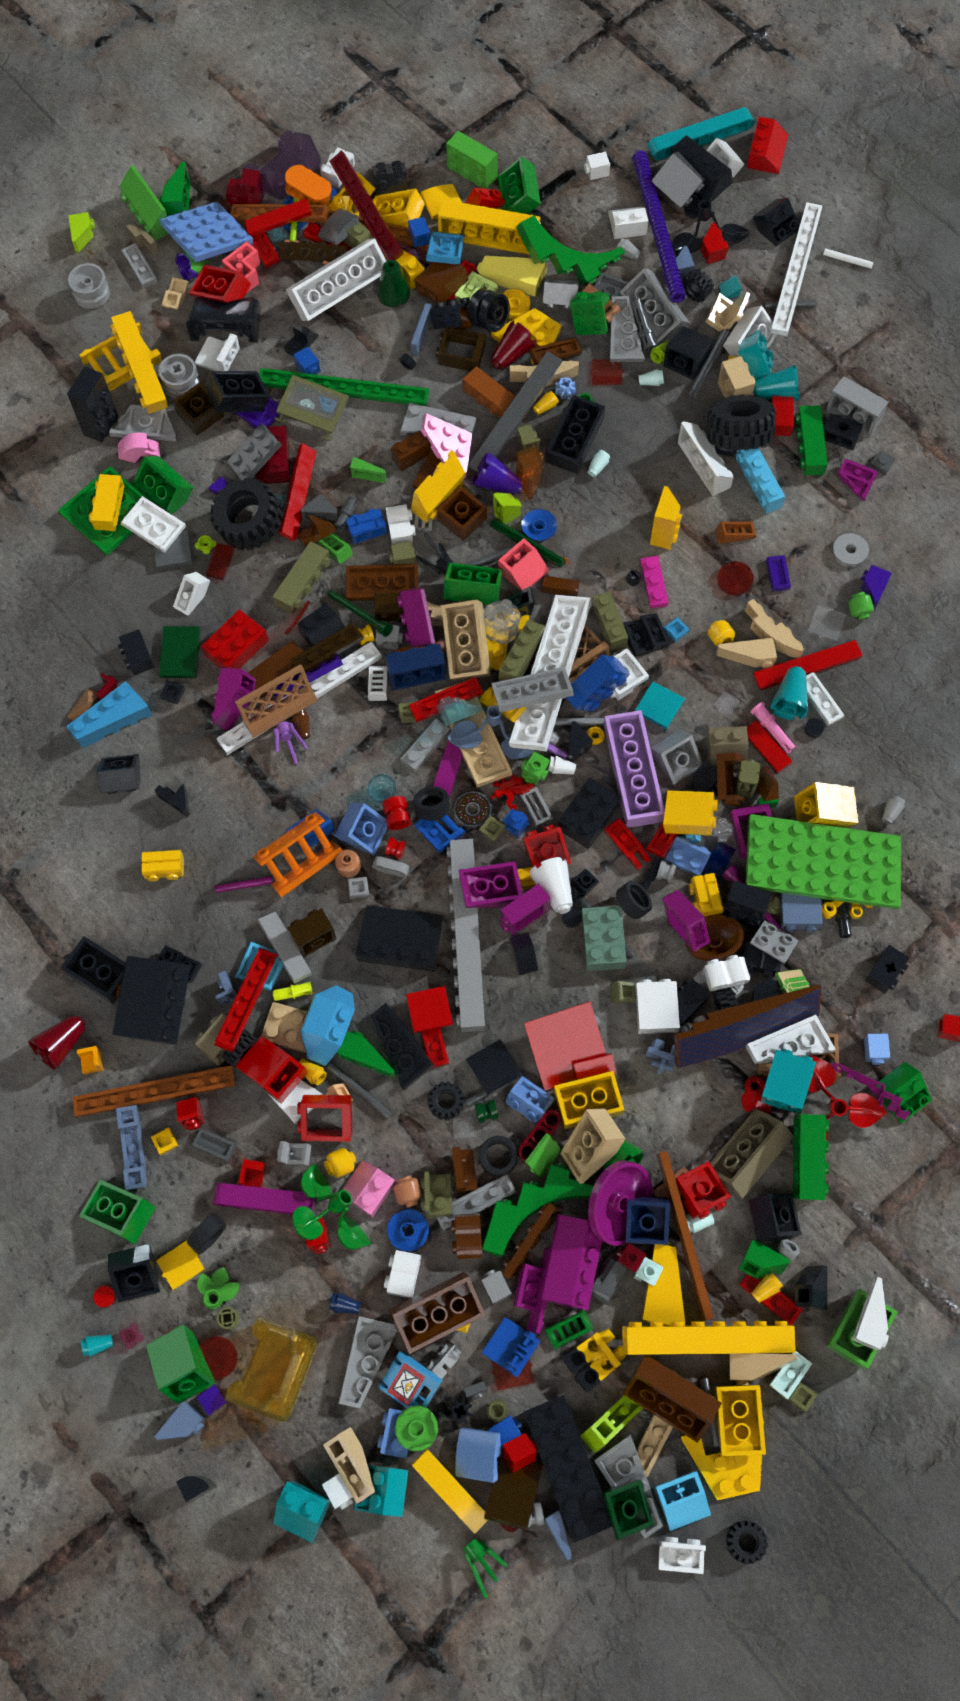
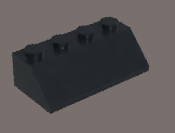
[669,135,733,202]

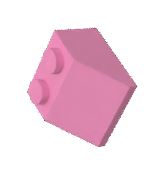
[342,1160,396,1218]

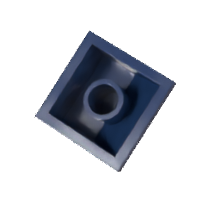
[626,1196,670,1245]

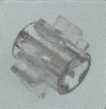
[712,818,733,842]

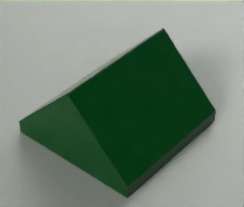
[603,1479,654,1540]

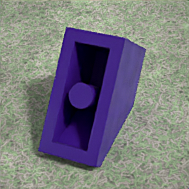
[861,565,892,610]

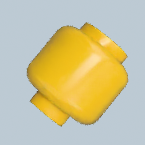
[708,620,735,647]
[324,1148,356,1178]

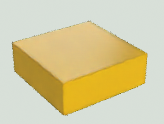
[151,1127,179,1156]

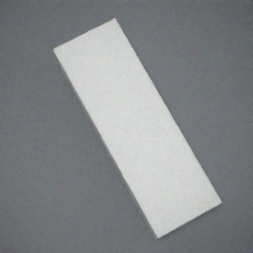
[806,672,844,726]

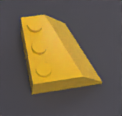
[411,449,465,524]
[650,486,682,550]

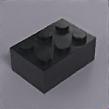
[204,371,270,413]
[557,777,621,849]
[60,936,125,1004]

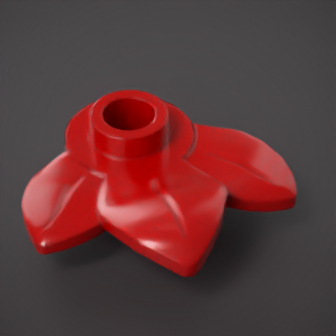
[741,1076,772,1114]

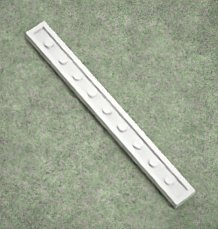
[771,202,822,336]
[216,642,382,755]

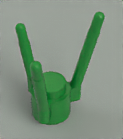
[463,1537,507,1599]

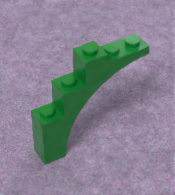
[516,215,625,286]
[482,1163,595,1258]

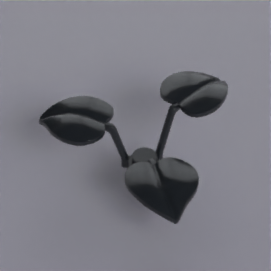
[673,193,750,253]

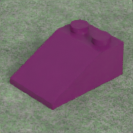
[458,861,523,908]

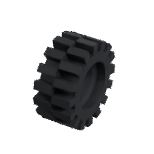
[682,269,714,303]
[713,988,738,1011]
[222,1029,258,1068]
[428,1081,464,1120]
[726,1520,768,1564]

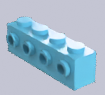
[735,448,785,514]

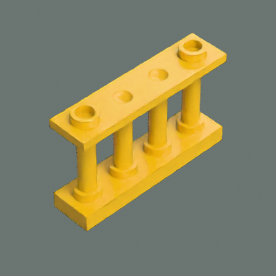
[79,322,162,392]

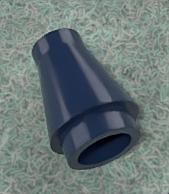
[329,1292,361,1315]

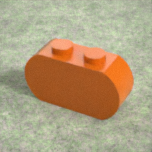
[285,165,331,206]

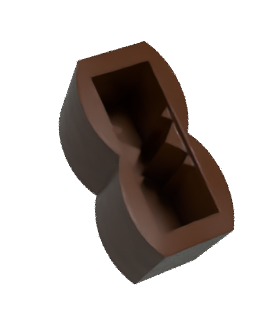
[451,1213,482,1259]

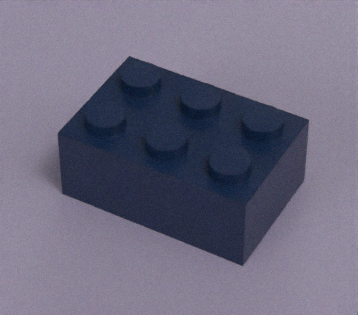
[386,644,446,691]

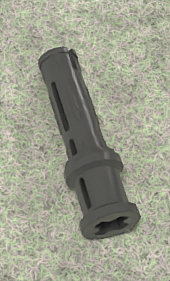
[630,298,658,352]

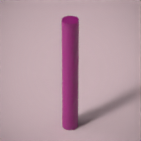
[215,876,273,893]

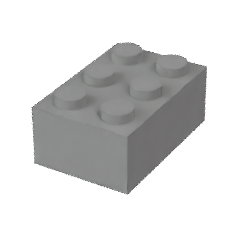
[826,376,889,437]

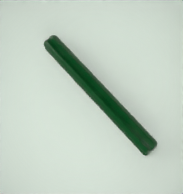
[490,518,565,567]

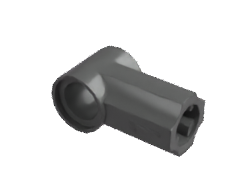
[591,1259,626,1305]

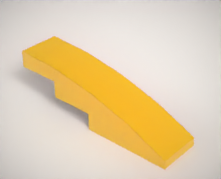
[411,1448,488,1534]

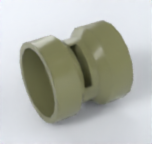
[216,1307,241,1330]

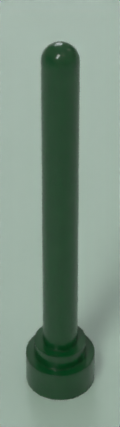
[327,590,393,637]

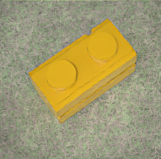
[142,850,184,881]
[688,873,724,917]

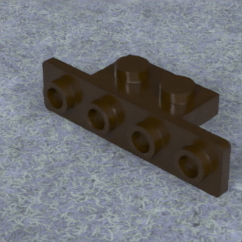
[279,241,347,262]

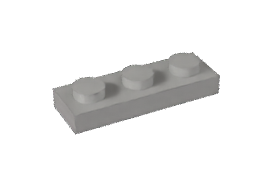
[401,719,451,772]

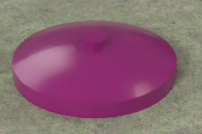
[588,1160,653,1246]

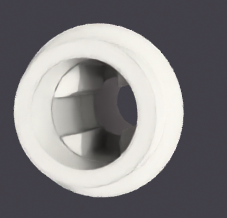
[547,756,576,775]

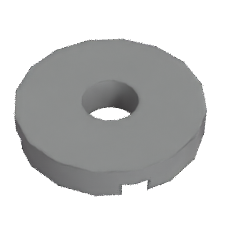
[832,533,869,567]

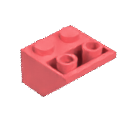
[498,538,549,591]

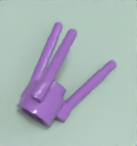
[273,722,308,764]

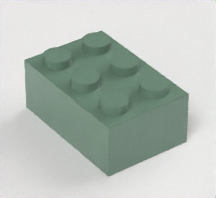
[581,906,627,971]

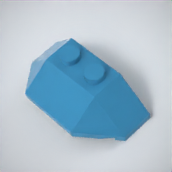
[300,985,355,1066]

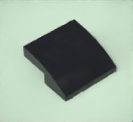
[623,613,670,657]
[466,1039,522,1095]

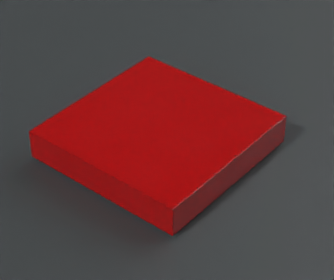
[406,986,453,1033]

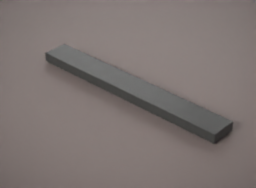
[468,351,562,473]

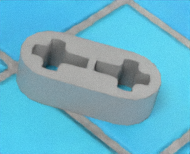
[372,856,410,877]

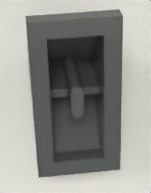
[301,494,338,522]

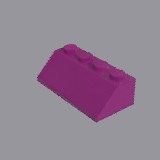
[540,1215,602,1310]

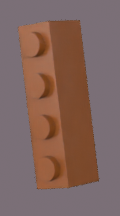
[462,366,527,420]

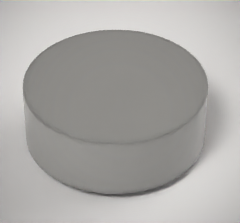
[777,1239,800,1260]

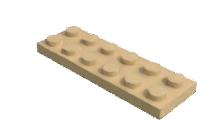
[435,679,512,788]

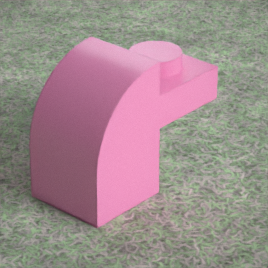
[118,433,160,463]

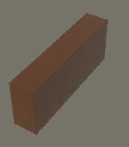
[248,640,304,698]

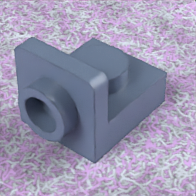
[215,971,237,1004]

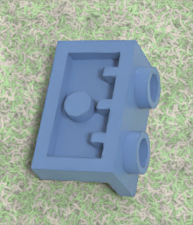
[665,836,711,876]
[505,1076,556,1124]
[377,1408,408,1459]

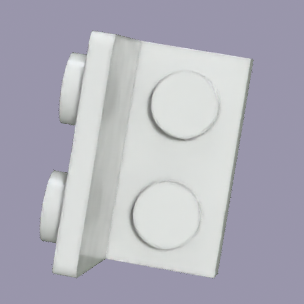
[195,333,240,371]

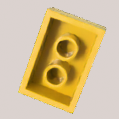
[554,1071,624,1130]

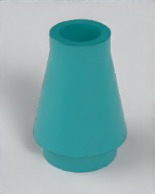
[81,1334,113,1357]

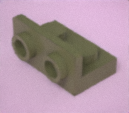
[421,1171,452,1218]

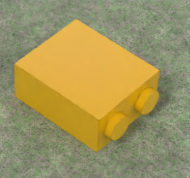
[663,790,718,835]

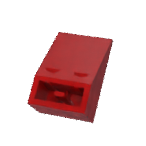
[235,1036,308,1104]

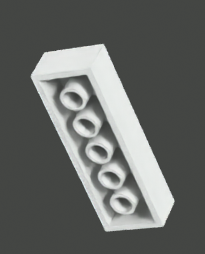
[286,238,386,321]

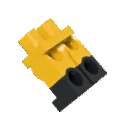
[562,1328,627,1393]

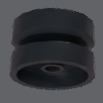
[467,288,510,332]

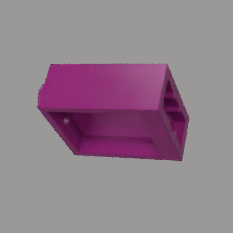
[729,803,772,860]
[500,884,550,936]
[662,889,710,952]

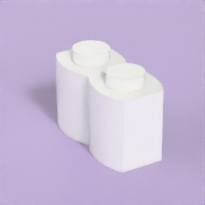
[386,504,416,545]
[703,955,750,991]
[384,1250,421,1299]

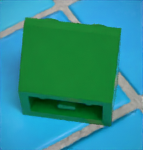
[876,1062,932,1124]

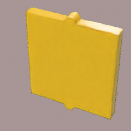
[156,1240,205,1290]

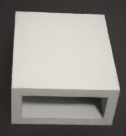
[635,979,680,1034]

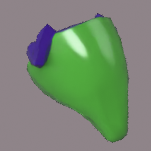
[176,253,210,281]

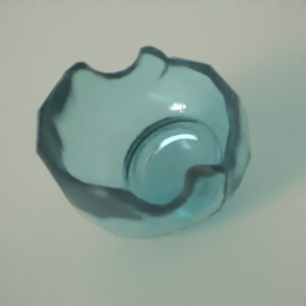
[367,773,396,804]

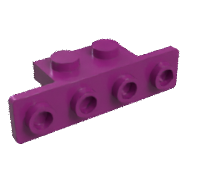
[513,1248,550,1334]

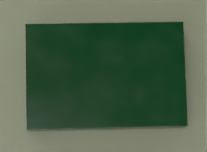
[159,626,201,678]

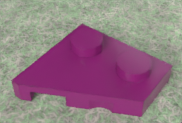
[837,458,878,501]

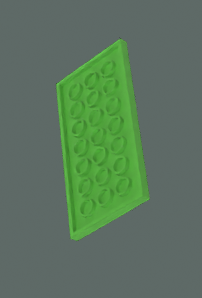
[746,814,901,909]

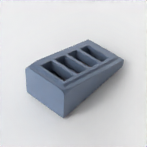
[544,1509,572,1560]

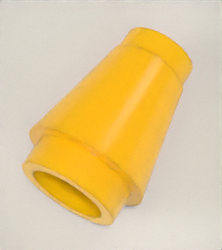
[532,391,559,416]
[299,1058,327,1086]
[751,1273,783,1303]

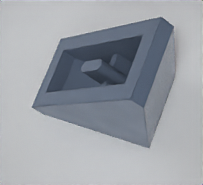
[676,246,695,279]

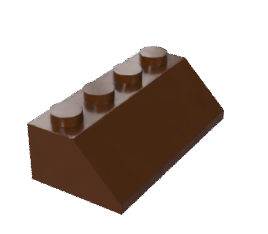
[388,1272,486,1354]

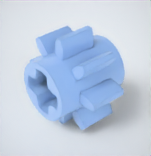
[555,377,576,399]

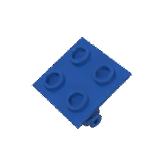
[482,1317,540,1378]

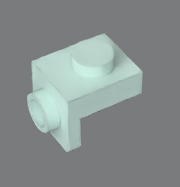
[634,1257,663,1286]

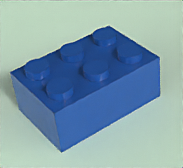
[566,654,630,712]

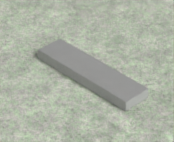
[258,911,312,983]
[436,1174,516,1231]

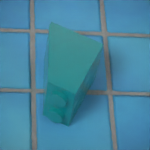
[761,1048,816,1114]
[273,1481,331,1543]

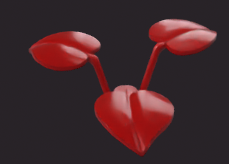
[808,1055,887,1141]

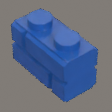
[346,509,387,544]

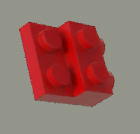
[522,824,572,868]
[675,1161,731,1220]

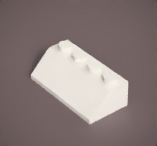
[678,421,733,496]

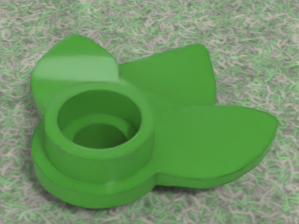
[197,1267,240,1309]

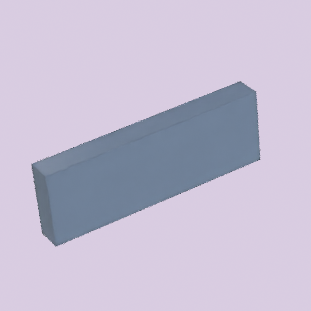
[410,303,432,356]

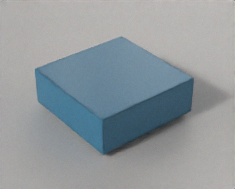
[664,617,690,642]

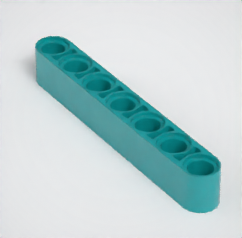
[647,107,755,161]

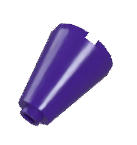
[472,452,523,495]

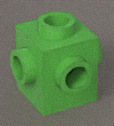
[521,751,551,785]

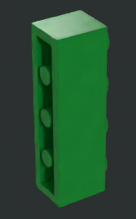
[794,405,828,476]

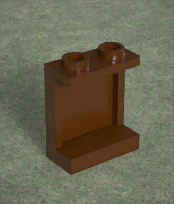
[716,753,746,806]

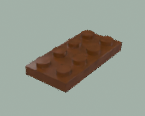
[346,564,418,601]

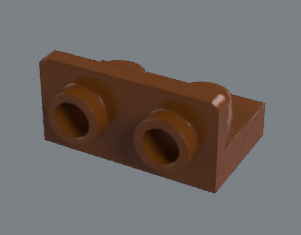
[452,1147,477,1193]

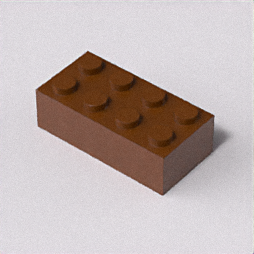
[623,1354,722,1443]

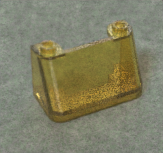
[225,1316,317,1422]

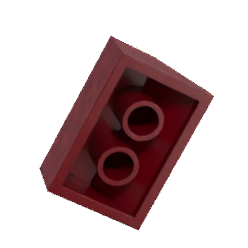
[255,426,290,484]

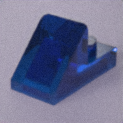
[702,841,736,882]

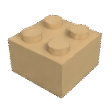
[718,356,756,398]

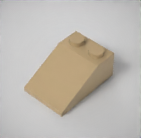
[560,1109,625,1184]

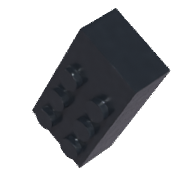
[67,366,118,442]
[546,395,605,474]

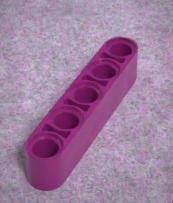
[213,1183,315,1215]

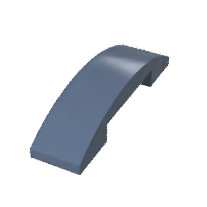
[116,1105,147,1190]

